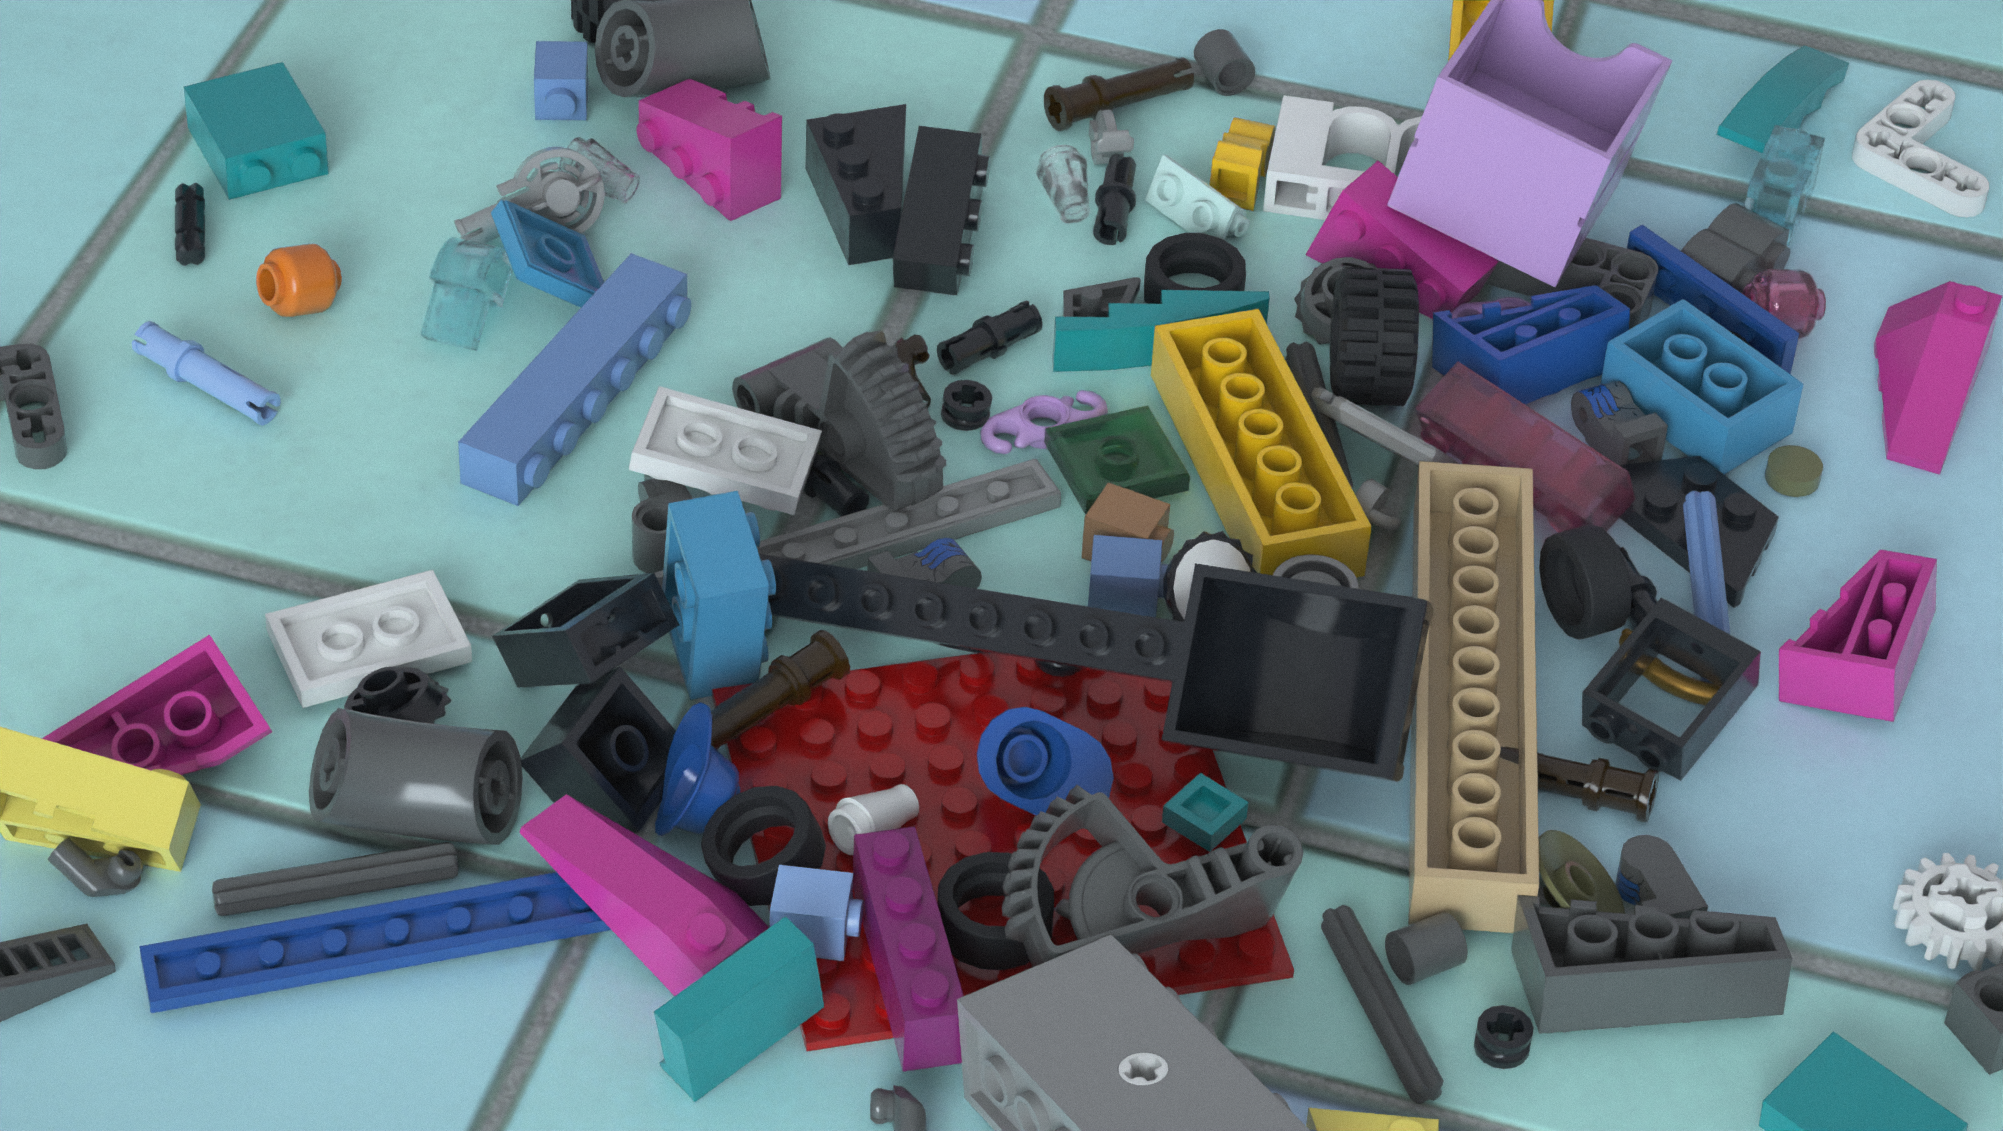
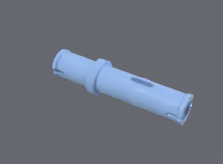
[132,321,281,426]

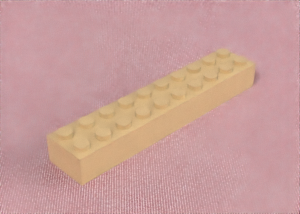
[1408,461,1539,933]

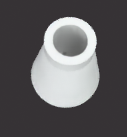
[828,784,919,855]

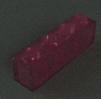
[1415,362,1635,533]

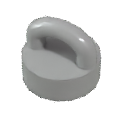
[1355,479,1401,530]

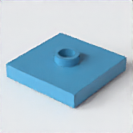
[491,199,604,307]

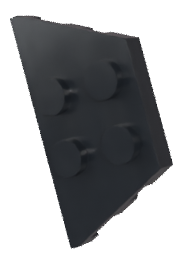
[1582,456,1779,608]

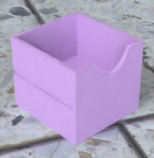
[1387,0,1673,287]

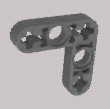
[0,343,67,469]

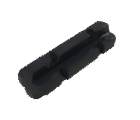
[175,183,205,266]

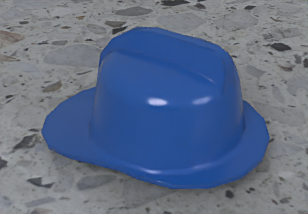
[655,702,740,836]
[976,706,1114,815]

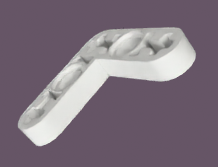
[1852,79,1989,218]

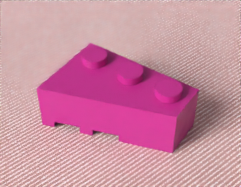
[636,79,782,221]
[1306,161,1498,319]
[1779,549,1937,722]

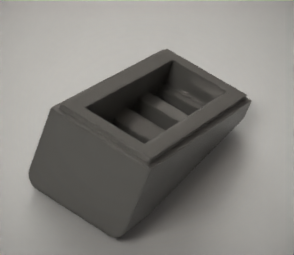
[0,923,116,1022]

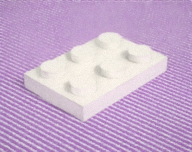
[629,386,822,515]
[265,570,472,708]

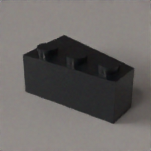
[805,104,906,265]
[893,126,991,295]

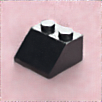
[521,666,676,833]

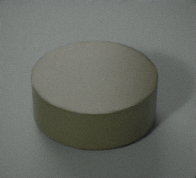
[1765,445,1823,497]

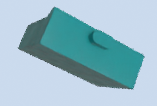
[654,916,824,1102]
[1759,1031,1968,1131]

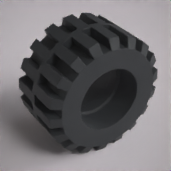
[1330,267,1419,406]

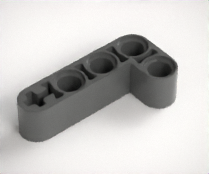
[1485,238,1658,329]

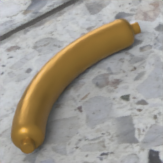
[1619,628,1720,706]

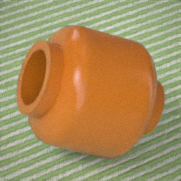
[256,244,342,317]

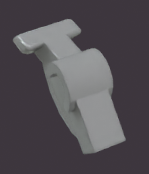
[1089,110,1134,165]

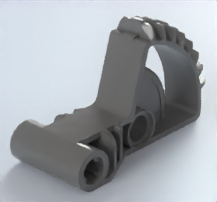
[732,330,946,512]
[1002,785,1303,967]

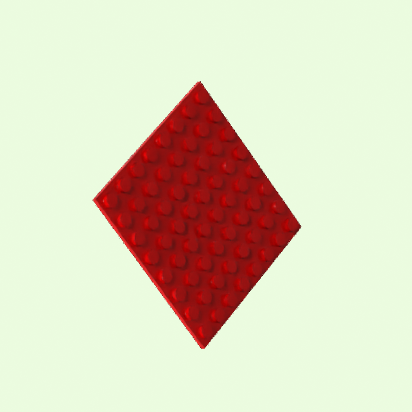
[712,653,1294,1051]

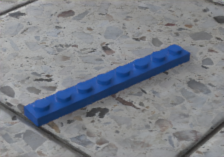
[139,872,611,1013]

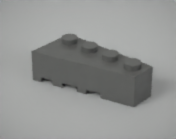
[1511,895,1792,1034]

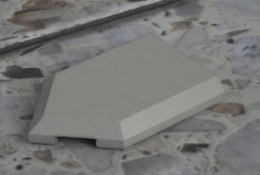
[1311,387,1460,467]

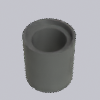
[1194,29,1255,96]
[1385,912,1468,985]

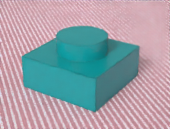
[1162,773,1249,852]

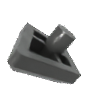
[1063,277,1141,317]

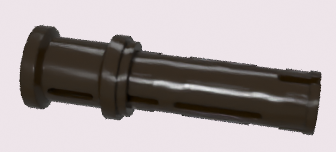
[1044,57,1194,131]
[711,630,850,750]
[1500,746,1659,822]

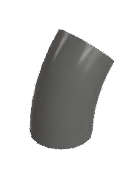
[595,0,770,97]
[309,708,523,845]

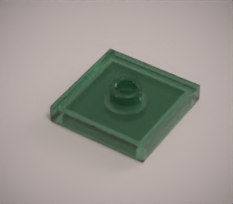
[1044,405,1190,514]

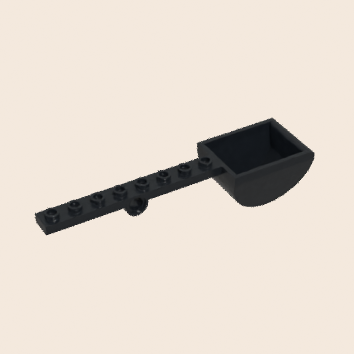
[759,554,1433,782]

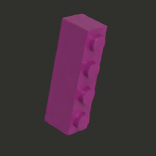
[853,827,964,1072]

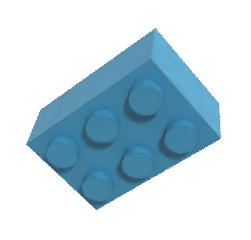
[1600,299,1804,475]
[662,491,776,700]

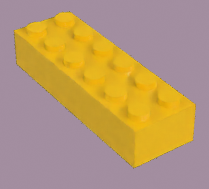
[1151,309,1372,578]

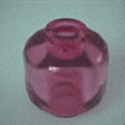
[1743,269,1826,339]

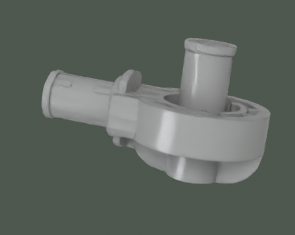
[454,147,605,252]

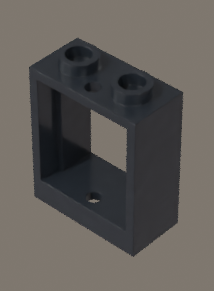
[492,573,680,687]
[1582,597,1761,781]

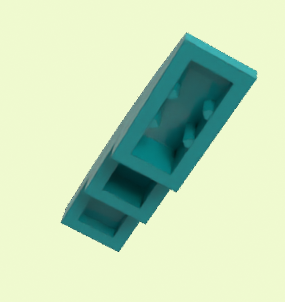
[1716,45,1850,153]
[1052,290,1270,372]

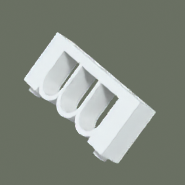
[1263,95,1422,220]

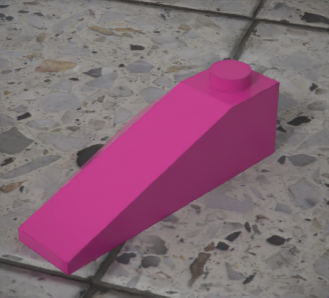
[1874,281,2002,475]
[42,635,272,775]
[519,794,770,996]

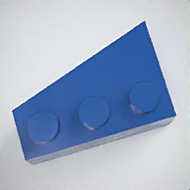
[1432,285,1630,416]

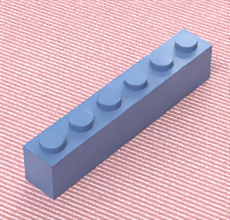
[458,253,691,506]

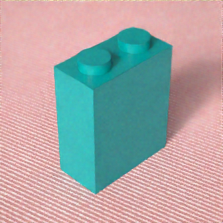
[184,62,329,200]

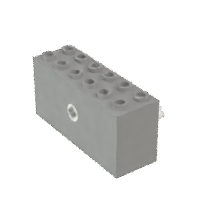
[957,935,1316,1131]

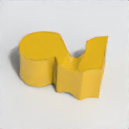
[1210,117,1276,211]

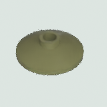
[1538,830,1625,914]

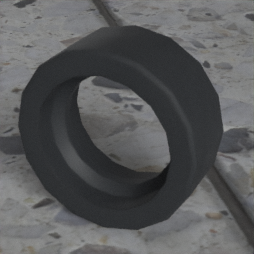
[1144,233,1246,304]
[1539,524,1632,640]
[701,786,826,906]
[937,852,1054,970]

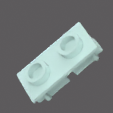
[1145,154,1250,240]

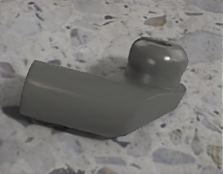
[48,838,143,897]
[870,1085,926,1131]

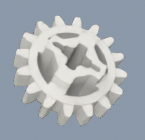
[1893,853,2003,971]

